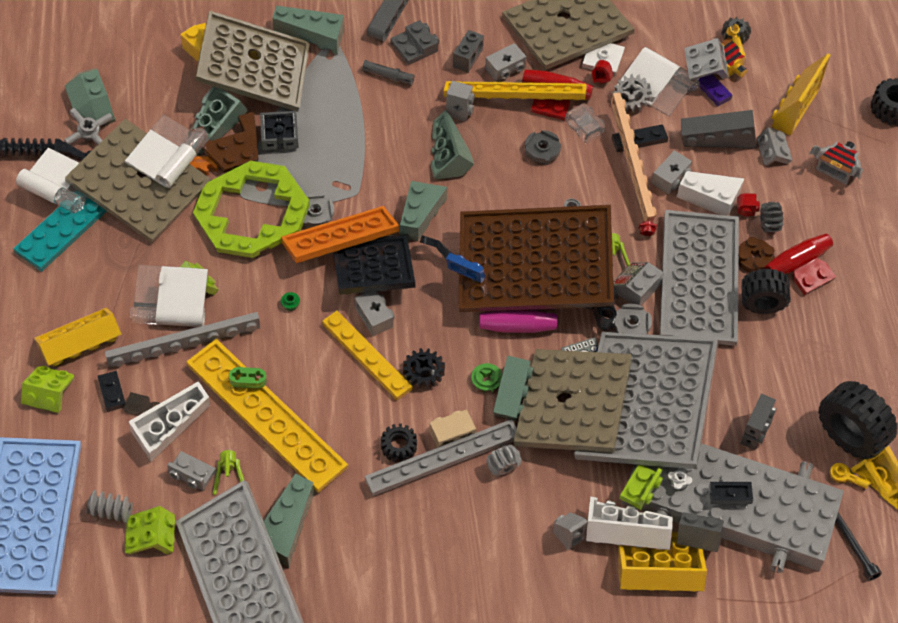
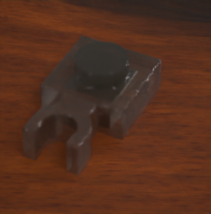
[123,392,160,416]

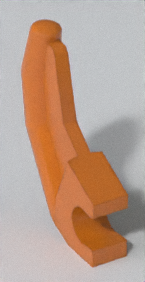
[190,156,219,176]

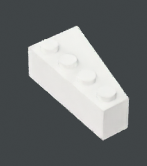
[129,381,210,462]

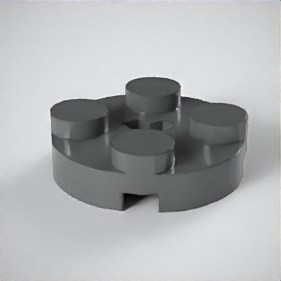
[525,130,561,165]

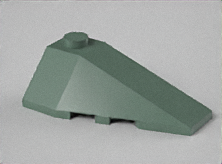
[431,110,474,179]

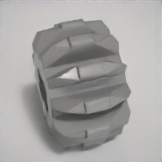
[486,445,522,476]

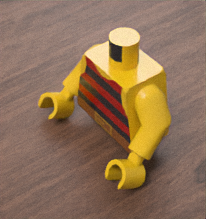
[714,24,748,78]

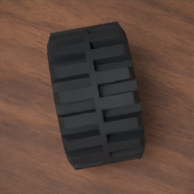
[870,78,898,126]
[741,269,791,314]

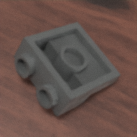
[390,20,439,65]

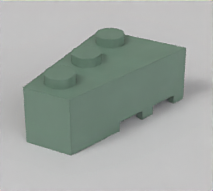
[400,181,447,241]
[493,355,533,421]

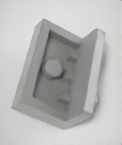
[757,128,793,166]

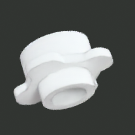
[668,468,692,490]

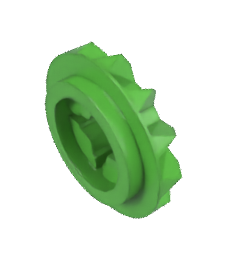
[471,363,502,393]

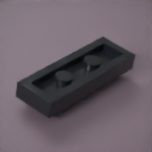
[611,124,668,152]

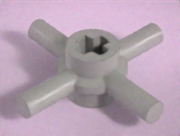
[64,108,113,145]

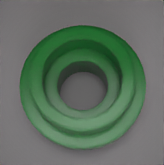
[281,292,300,311]

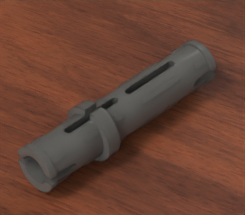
[362,60,415,85]

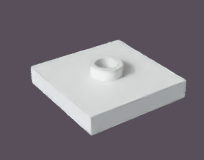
[582,43,625,76]

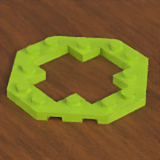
[193,161,310,258]

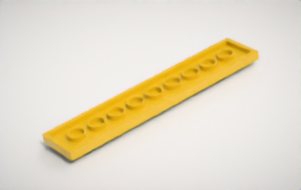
[186,339,348,493]

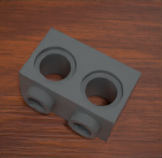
[453,30,484,73]

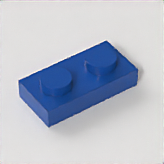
[446,253,485,283]

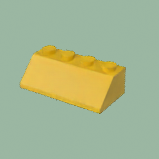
[34,308,122,366]

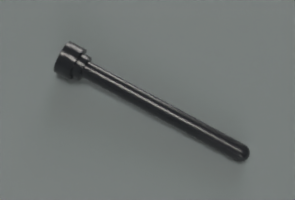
[835,512,882,581]

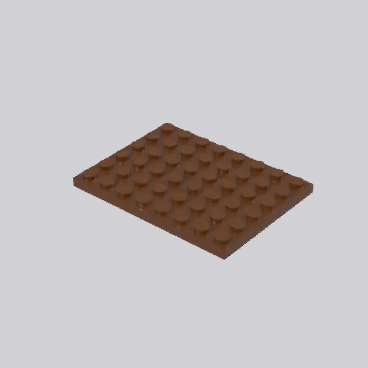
[458,205,614,312]

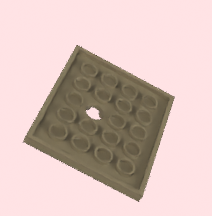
[502,0,635,70]
[194,10,310,112]
[65,119,211,244]
[514,349,632,453]

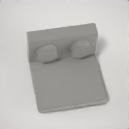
[685,38,729,80]

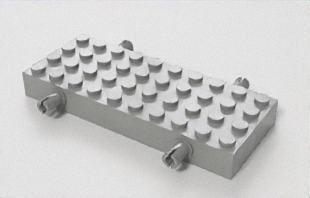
[622,443,844,573]

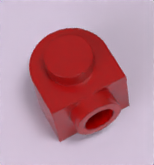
[592,60,613,83]
[737,193,760,217]

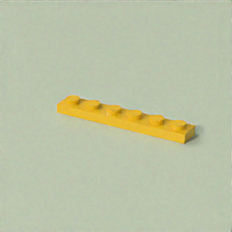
[322,311,412,401]

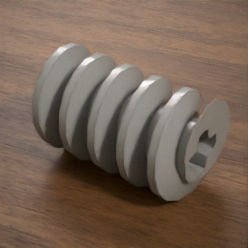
[86,490,133,523]

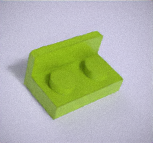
[619,465,663,510]

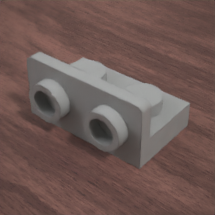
[167,451,216,491]

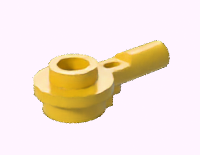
[830,463,870,489]

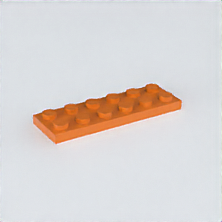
[281,206,400,263]

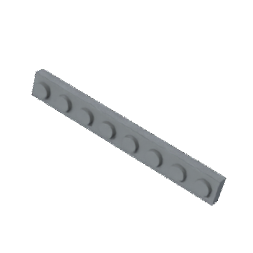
[105,312,261,368]
[365,419,517,496]

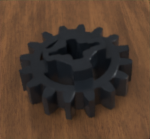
[403,348,445,389]

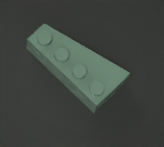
[264,473,314,568]

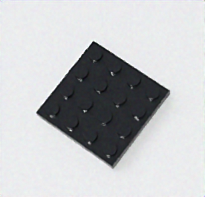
[333,235,416,295]

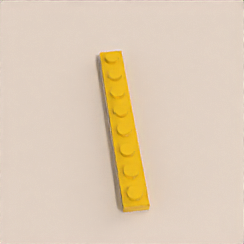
[444,81,587,100]

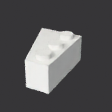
[677,171,744,216]

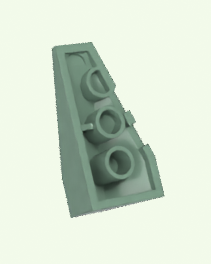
[184,86,247,156]

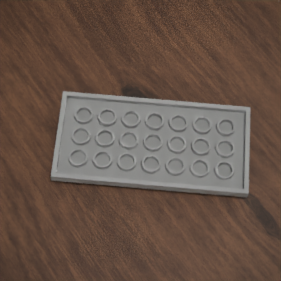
[660,210,739,346]
[176,480,304,623]

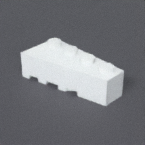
[586,497,673,550]

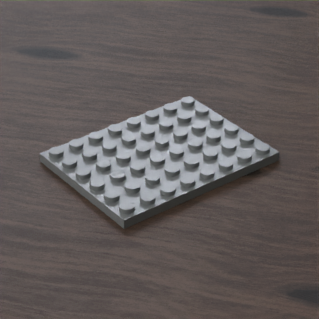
[574,332,718,469]

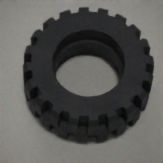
[818,381,898,459]

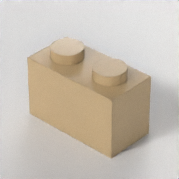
[430,410,476,448]

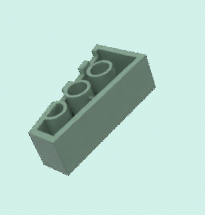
[272,5,345,54]

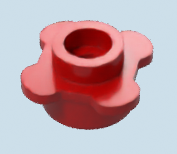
[638,221,657,236]

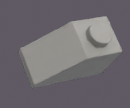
[553,512,588,550]

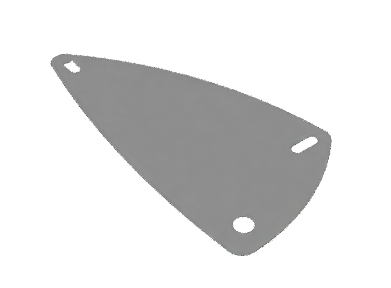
[239,47,365,206]

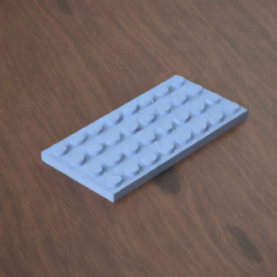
[0,437,82,595]

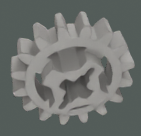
[613,74,652,112]

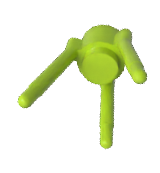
[612,233,630,267]
[213,450,244,495]

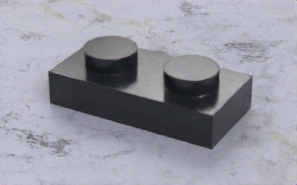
[97,370,127,412]
[709,482,754,504]

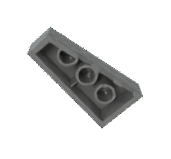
[681,110,757,149]

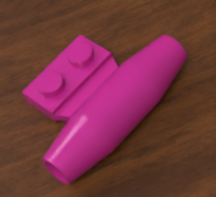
[479,309,557,333]

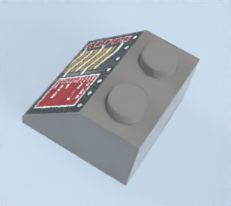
[613,262,664,306]

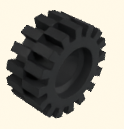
[381,423,417,463]

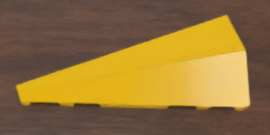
[850,446,898,510]

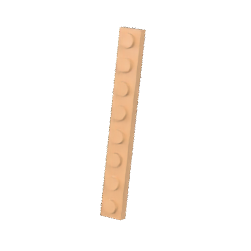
[611,92,656,222]

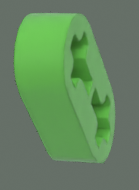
[229,367,267,388]

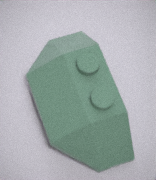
[65,68,116,125]

